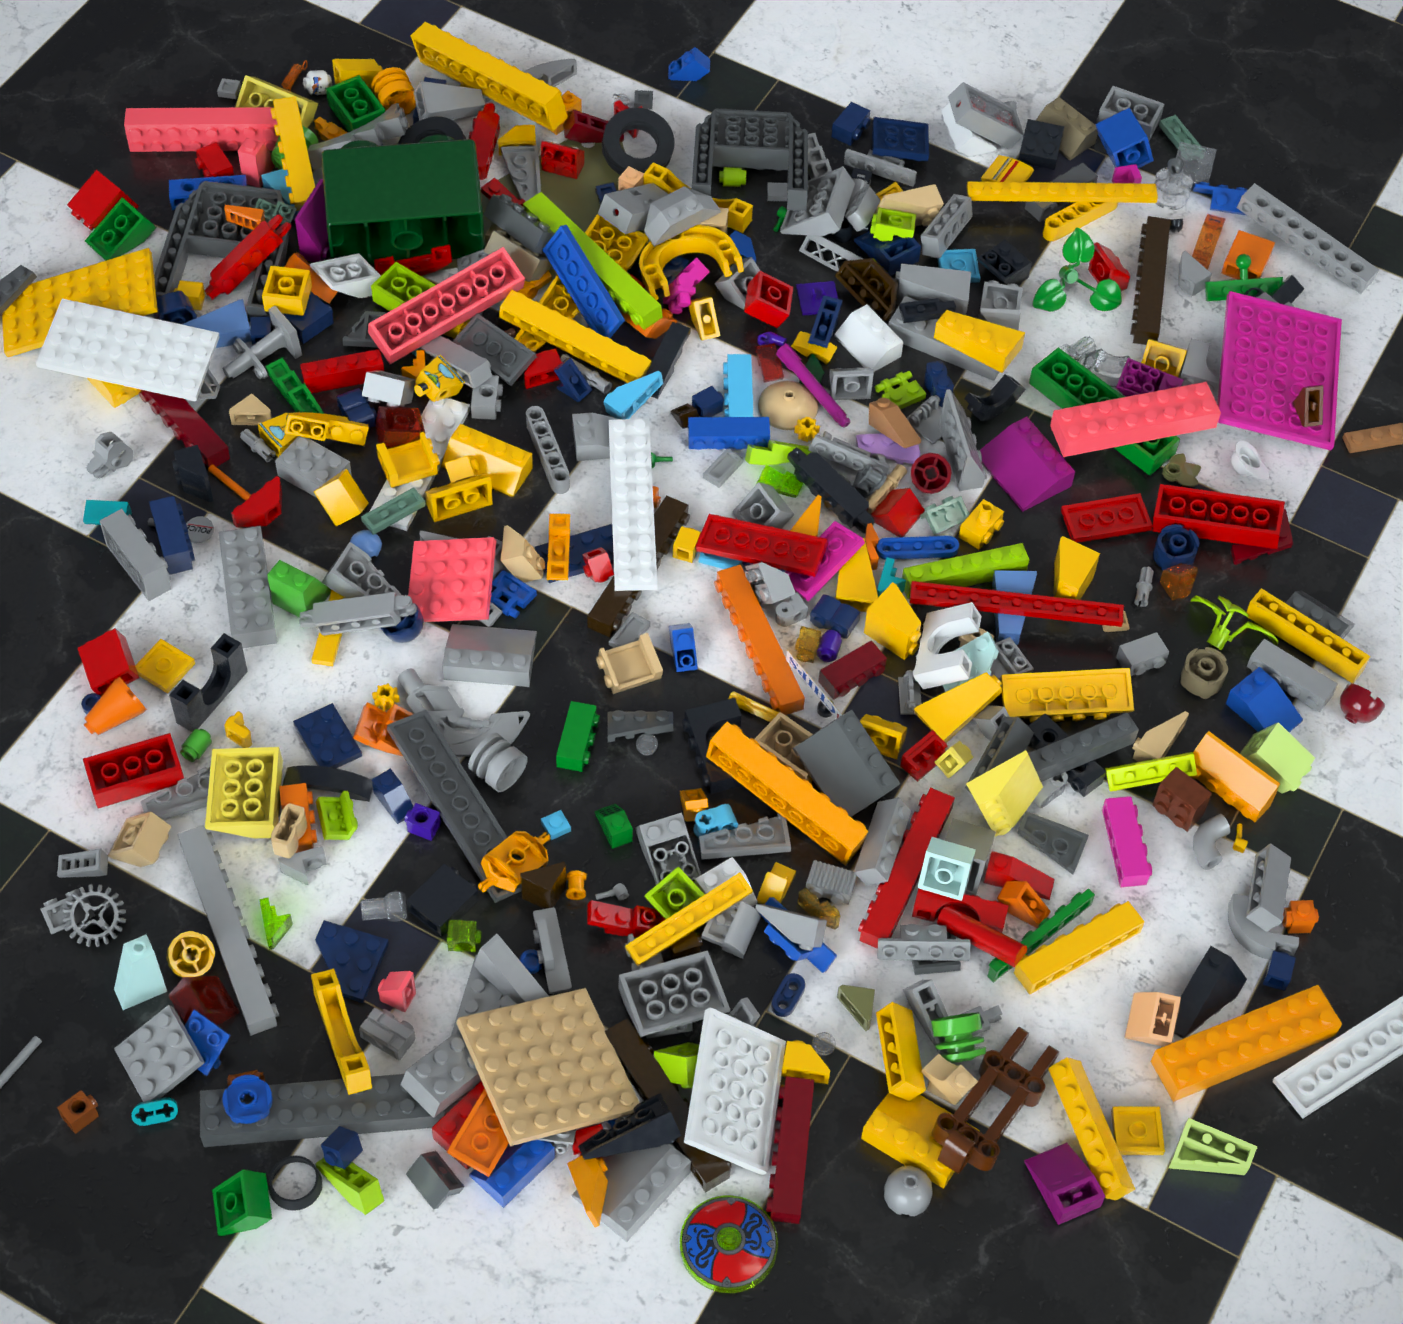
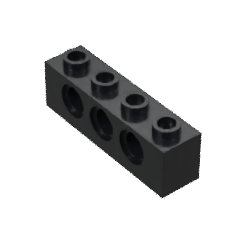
[1028,714,1106,797]

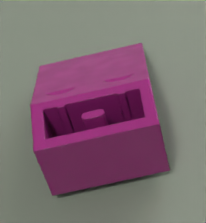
[1116,358,1184,397]
[1024,1143,1105,1225]

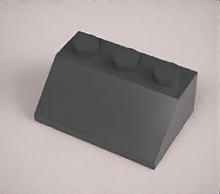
[1286,590,1355,639]

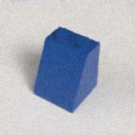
[1095,108,1154,168]

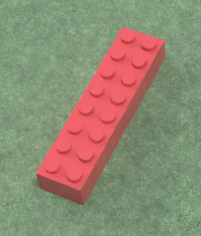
[124,107,279,152]
[368,247,525,364]
[1050,382,1221,457]

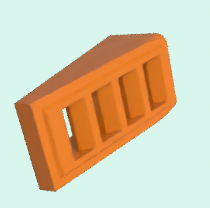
[224,205,265,230]

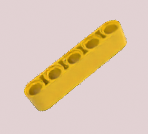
[1043,202,1118,242]

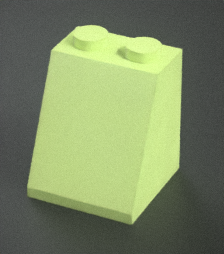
[1240,723,1315,794]

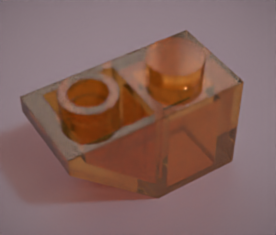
[1160,563,1198,601]

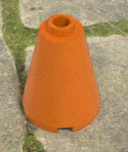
[83,677,147,735]

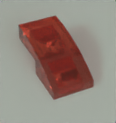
[755,343,784,382]

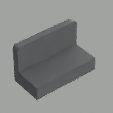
[406,1151,465,1209]

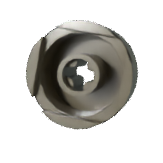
[1180,647,1228,699]

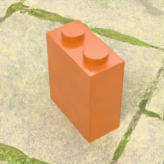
[1221,230,1275,279]

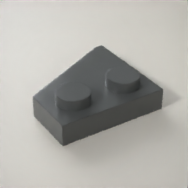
[343,311,385,347]

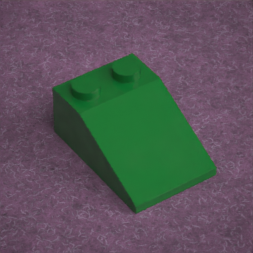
[85,197,157,261]

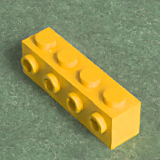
[876,1002,926,1101]

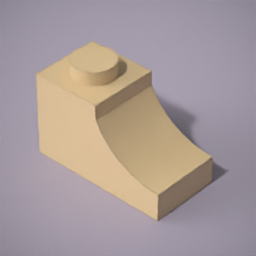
[921,1054,978,1106]

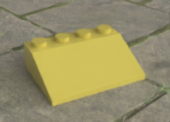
[205,747,283,839]
[966,750,1043,837]

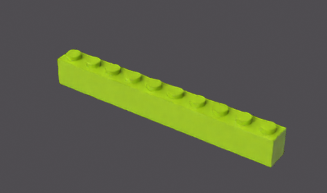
[523,192,663,330]

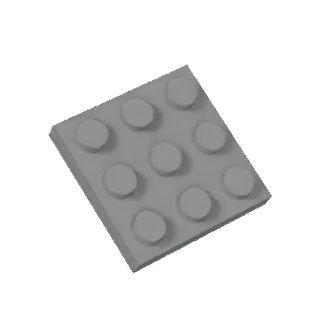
[114,1005,205,1102]

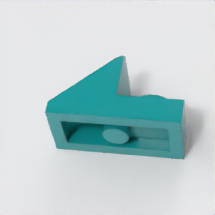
[877,557,906,597]

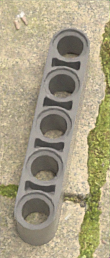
[526,406,570,494]

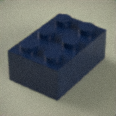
[149,496,195,575]

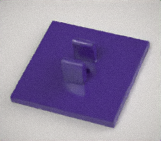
[796,281,841,316]

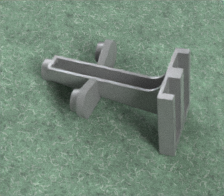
[222,306,302,379]

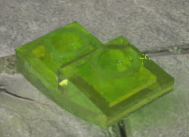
[756,465,803,498]

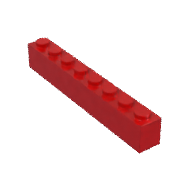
[858,787,955,949]

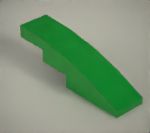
[265,357,324,414]

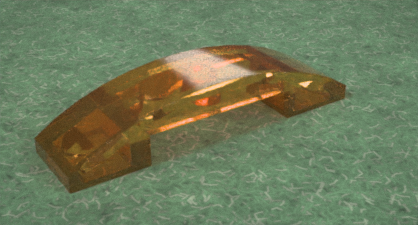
[1192,214,1226,270]

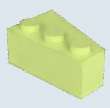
[1168,1118,1257,1175]

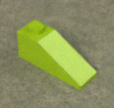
[315,1158,385,1215]

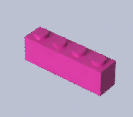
[1102,796,1152,887]

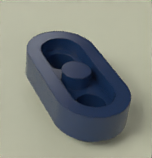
[771,973,805,1017]

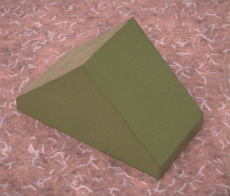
[837,985,875,1031]

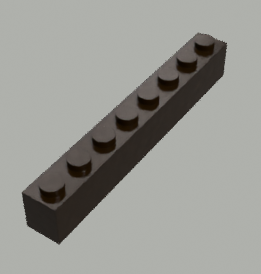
[1130,216,1171,345]
[587,495,690,637]
[604,1019,732,1193]

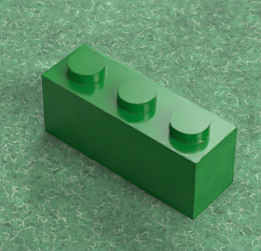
[556,701,600,772]

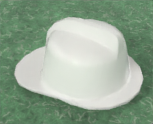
[1231,441,1269,480]

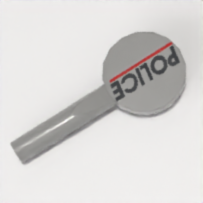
[148,516,214,543]

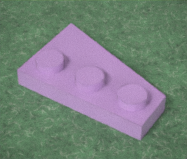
[856,433,921,465]

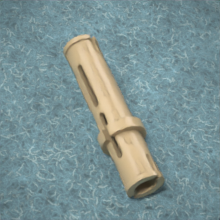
[867,464,907,513]

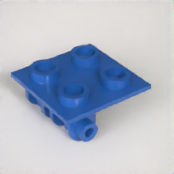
[185,1009,231,1076]

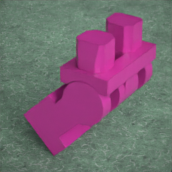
[663,258,710,314]

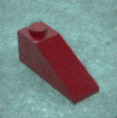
[563,110,624,143]

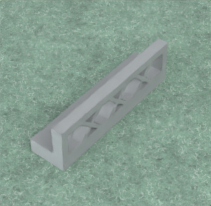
[799,235,863,272]

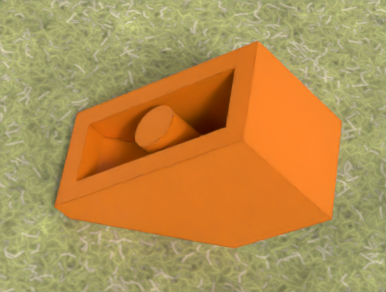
[997,881,1051,928]

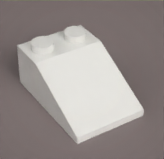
[310,253,381,298]

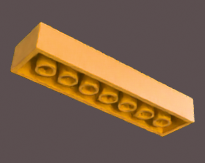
[706,722,868,866]
[1151,985,1342,1102]

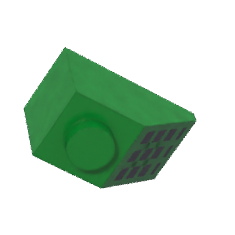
[595,804,633,849]

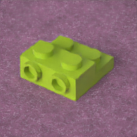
[870,207,916,241]

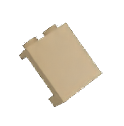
[596,633,663,694]

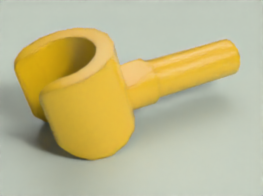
[1232,824,1248,853]

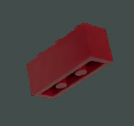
[818,640,887,700]

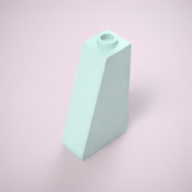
[114,934,167,1010]

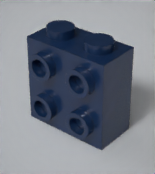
[282,292,334,344]

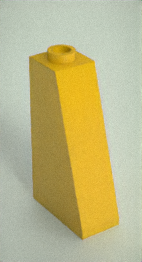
[836,538,878,612]
[914,672,1002,743]

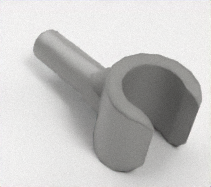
[595,883,629,900]

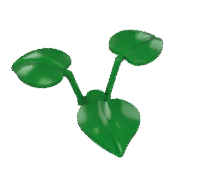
[1032,227,1122,311]

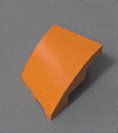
[353,702,413,756]

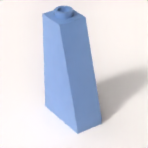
[182,299,251,348]
[992,570,1037,645]

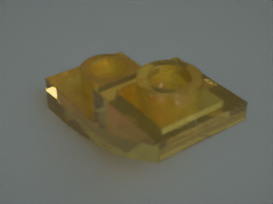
[797,888,840,930]

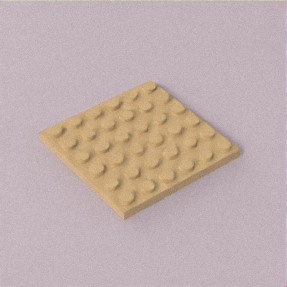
[456,988,639,1146]

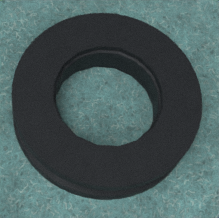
[602,108,675,175]
[398,116,466,144]

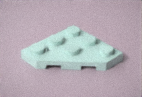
[943,632,999,692]

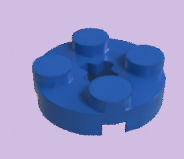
[223,1075,273,1124]

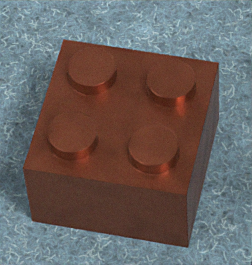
[1152,767,1212,832]

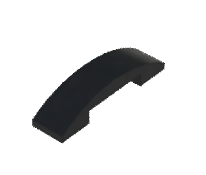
[282,765,373,802]

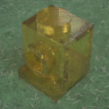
[795,626,822,663]

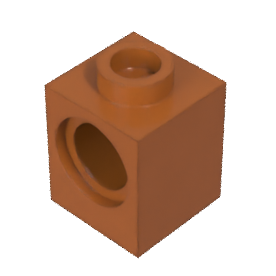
[57,1090,99,1134]

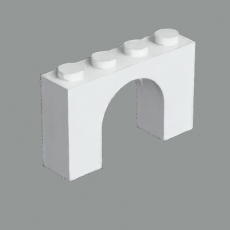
[913,602,982,689]

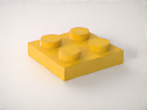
[135,639,196,694]
[1111,1106,1165,1155]

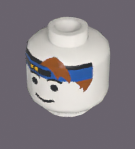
[303,70,332,95]

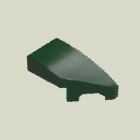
[799,354,824,386]

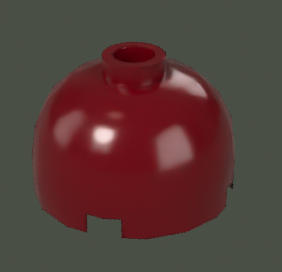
[910,453,952,494]
[1339,683,1385,724]

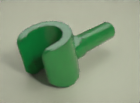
[773,206,787,232]
[651,452,673,468]

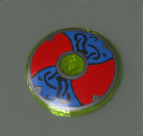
[680,1195,778,1293]

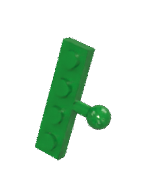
[1205,254,1283,301]

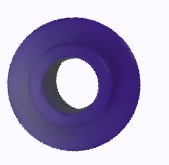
[816,630,842,662]

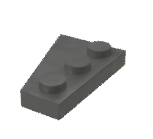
[608,710,673,742]
[1017,811,1089,875]

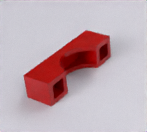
[912,888,1009,933]

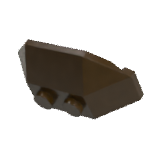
[835,258,898,323]

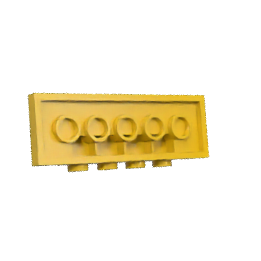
[1000,668,1134,723]

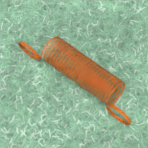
[282,60,308,92]

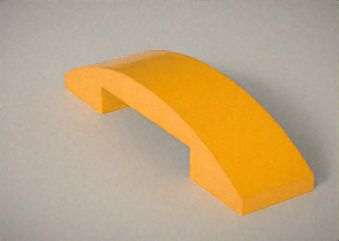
[547,514,570,580]

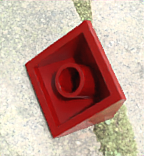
[870,488,925,537]

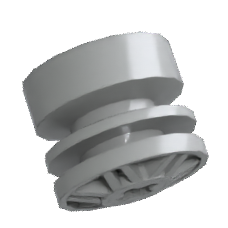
[468,733,527,792]

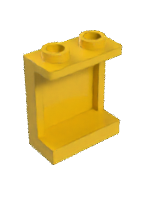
[376,432,440,488]

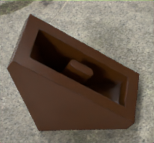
[1293,385,1324,427]

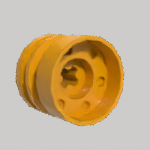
[371,67,416,116]

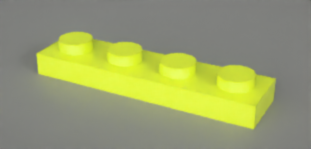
[1105,752,1197,792]

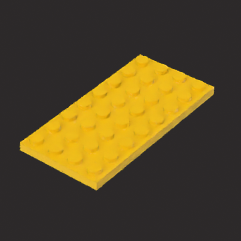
[2,248,158,357]

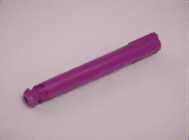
[776,343,850,428]

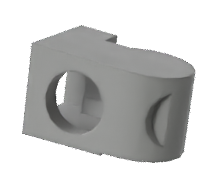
[775,592,808,627]

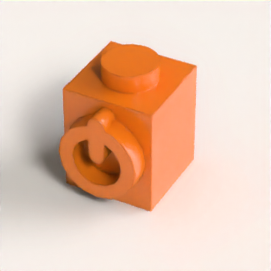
[1282,900,1319,934]

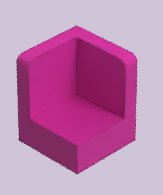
[1112,164,1142,184]

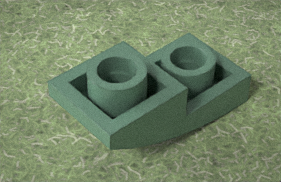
[255,198,297,224]

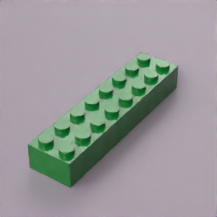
[1029,347,1180,476]

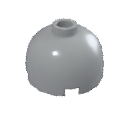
[884,1166,933,1216]

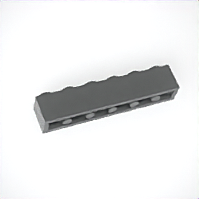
[1028,712,1139,782]

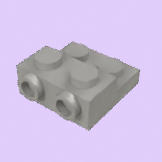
[980,281,1023,310]

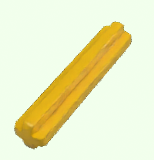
[728,691,788,722]

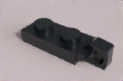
[899,298,956,323]

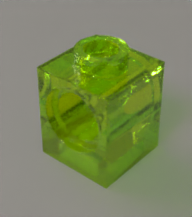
[447,920,481,952]

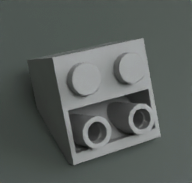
[745,562,796,605]

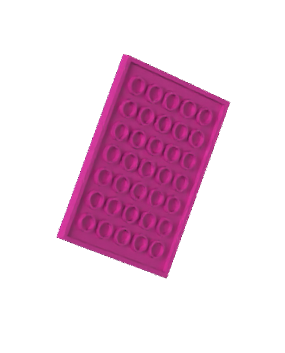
[1217,291,1342,450]

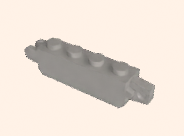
[299,592,417,636]

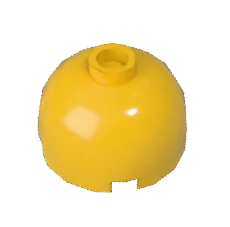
[167,931,215,979]

